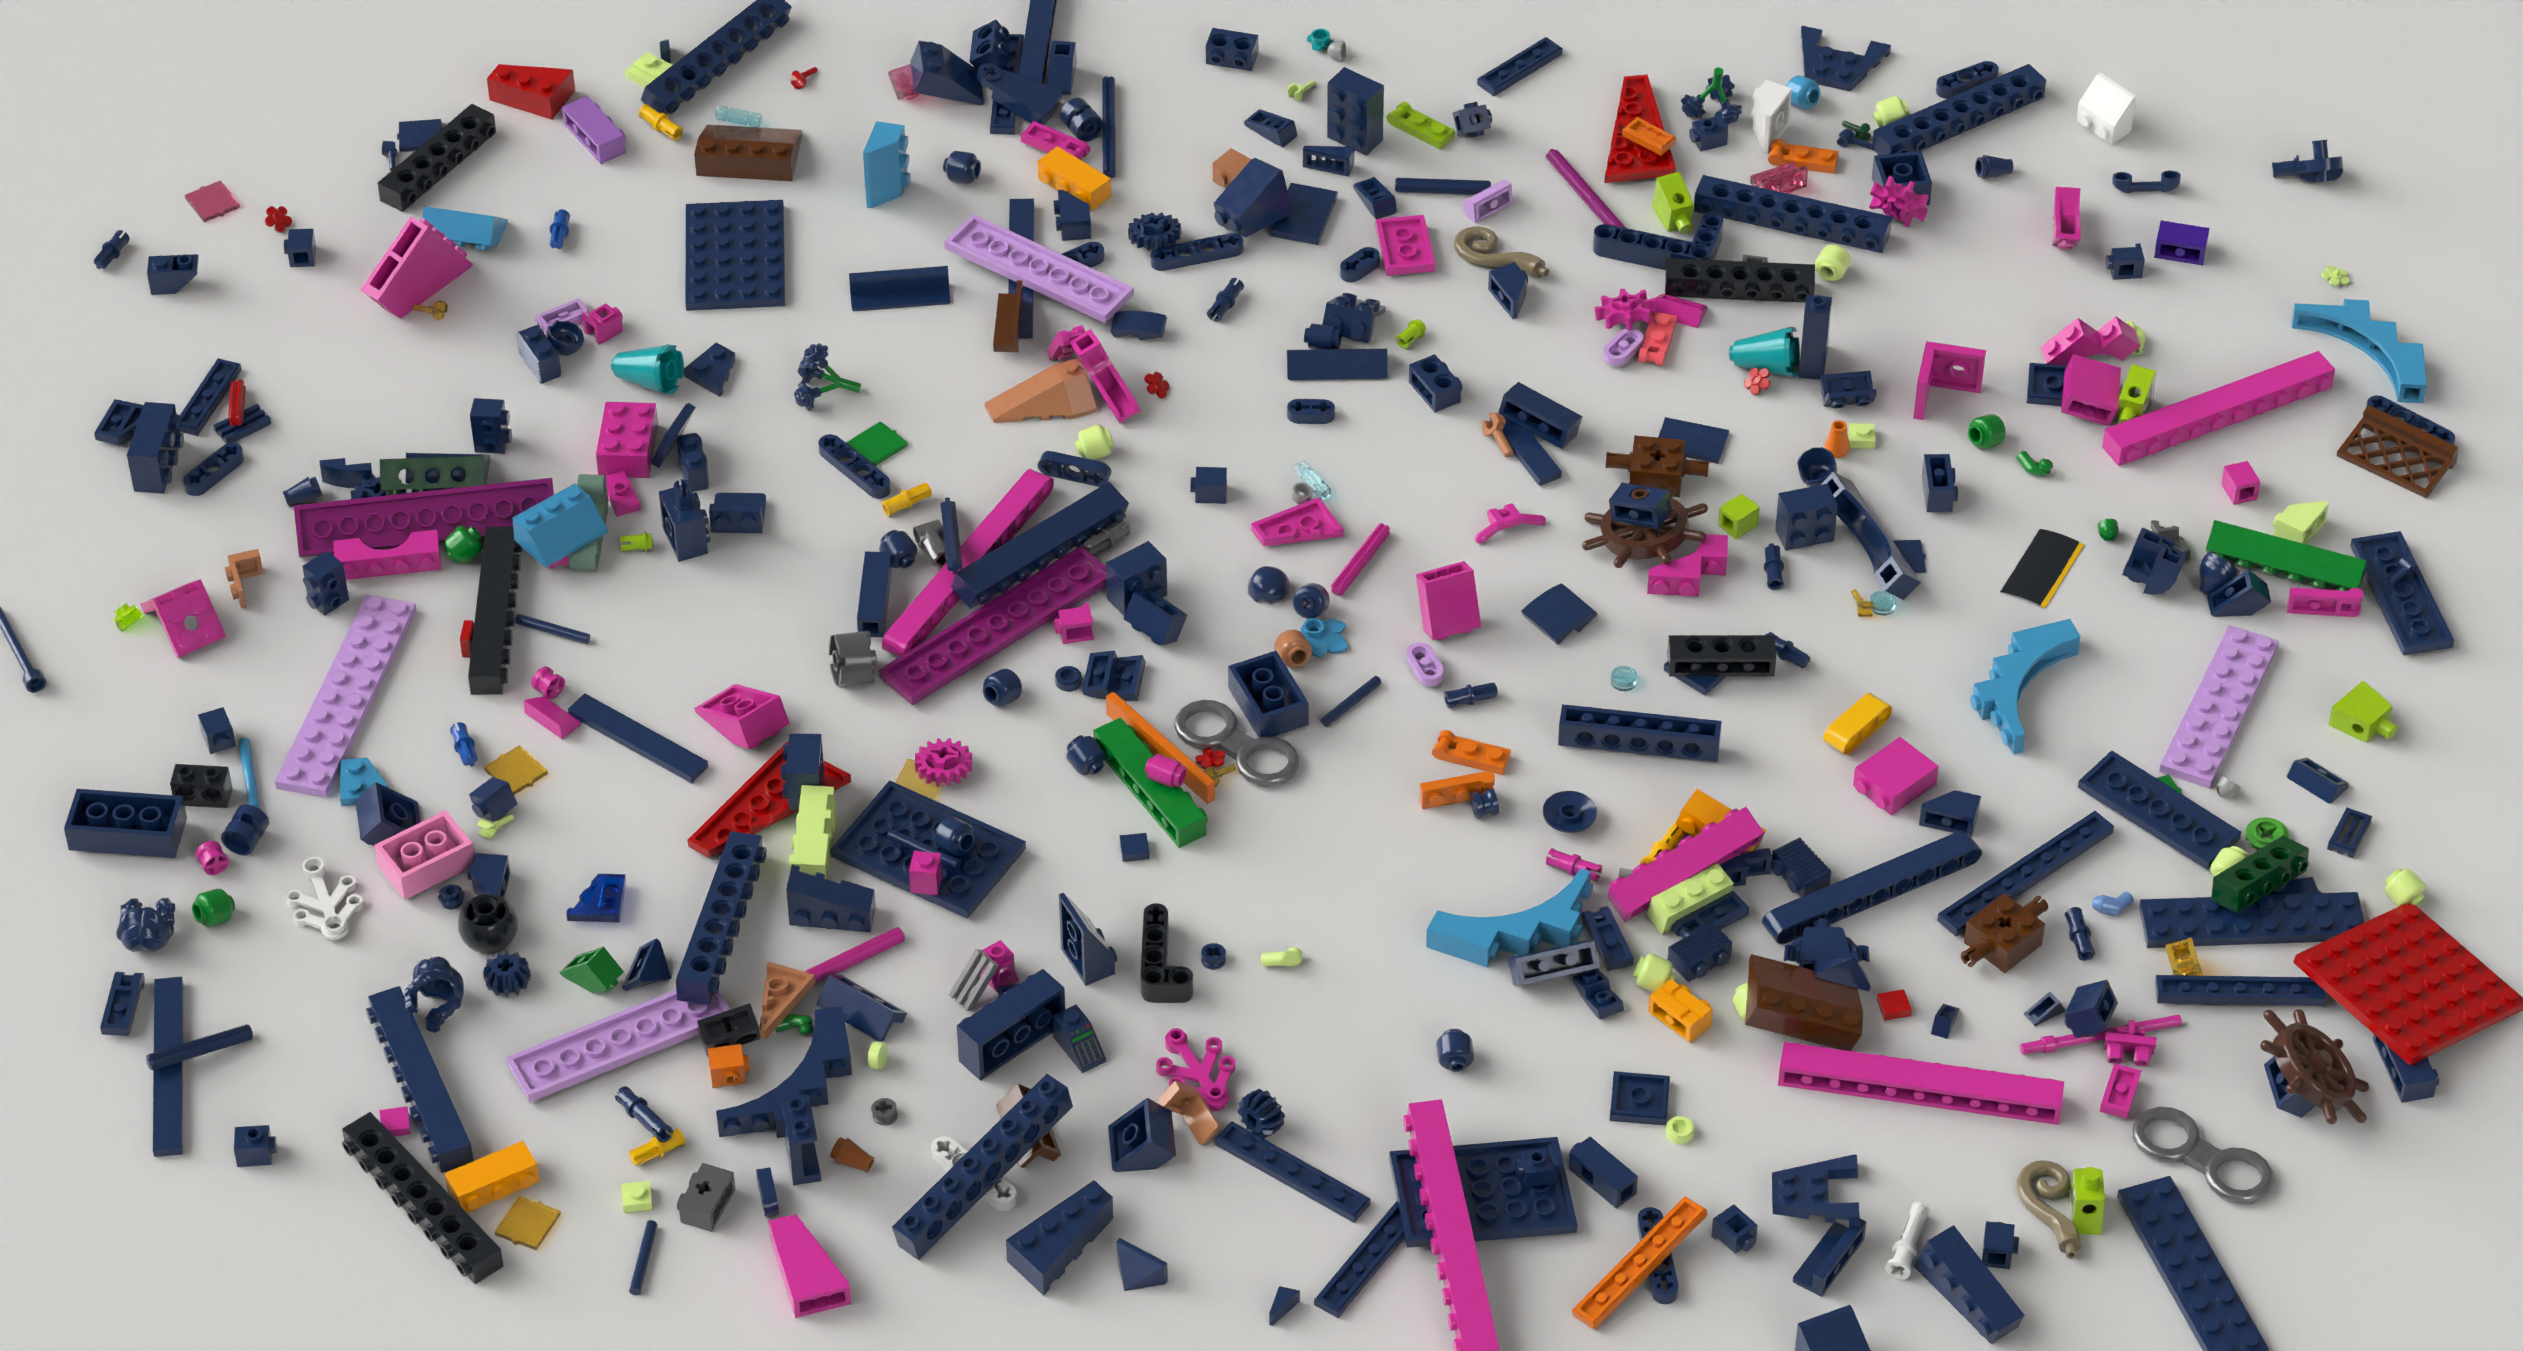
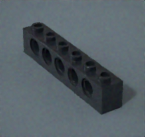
[377,104,496,212]
[1665,258,1815,302]

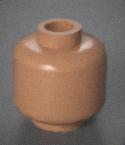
[1274,629,1312,668]

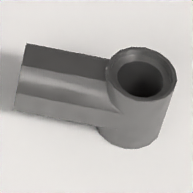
[913,519,947,568]

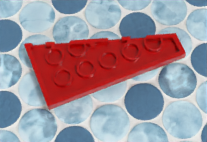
[1604,74,1676,183]
[687,741,851,858]

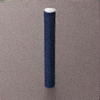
[515,614,590,644]
[1321,676,1382,727]
[887,829,961,870]
[629,1220,658,1295]

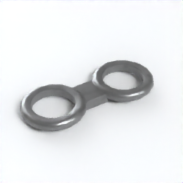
[1174,700,1299,786]
[2132,1107,2273,1203]

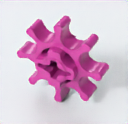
[1869,176,1929,227]
[1594,289,1658,330]

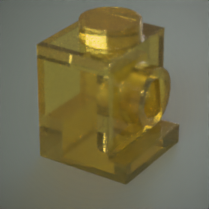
[2165,937,2203,976]

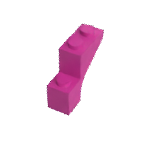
[2052,187,2081,250]
[2041,316,2141,365]
[1070,329,1141,423]
[1647,534,1728,596]

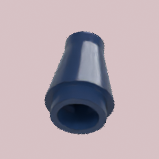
[1975,155,2013,179]
[283,476,323,506]

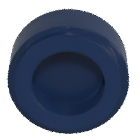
[1055,666,1082,691]

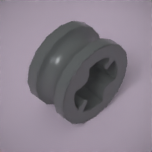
[871,1098,898,1125]

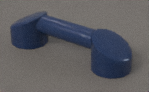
[2112,170,2181,193]

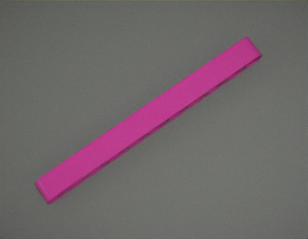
[882,469,1054,657]

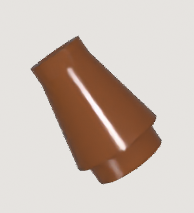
[830,1137,875,1173]

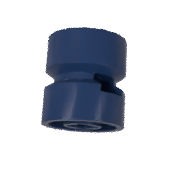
[1060,98,1103,142]
[221,804,269,856]

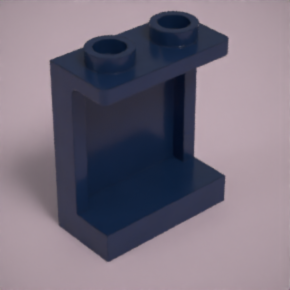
[781,1095,821,1186]

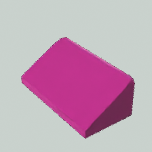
[1651,293,1708,328]
[524,696,581,739]

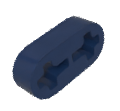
[1340,247,1380,283]
[1287,399,1335,424]
[756,1167,779,1217]

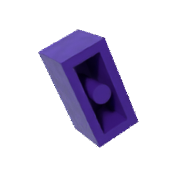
[2154,220,2210,266]

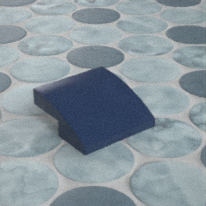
[1521,583,1598,645]
[1082,650,1146,701]

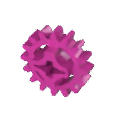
[915,738,973,787]

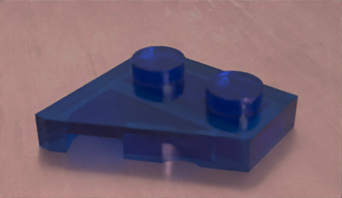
[566,873,626,923]

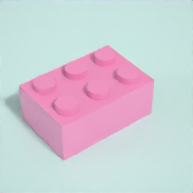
[374,810,475,900]

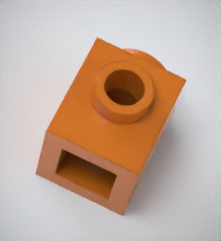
[708,1044,750,1088]

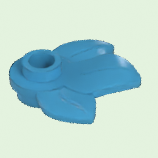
[1300,618,1348,658]

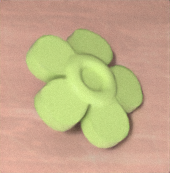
[2321,266,2350,286]

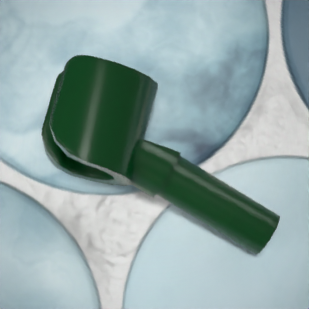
[1842,120,1871,141]

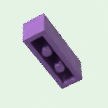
[562,96,626,164]

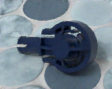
[2272,140,2343,183]

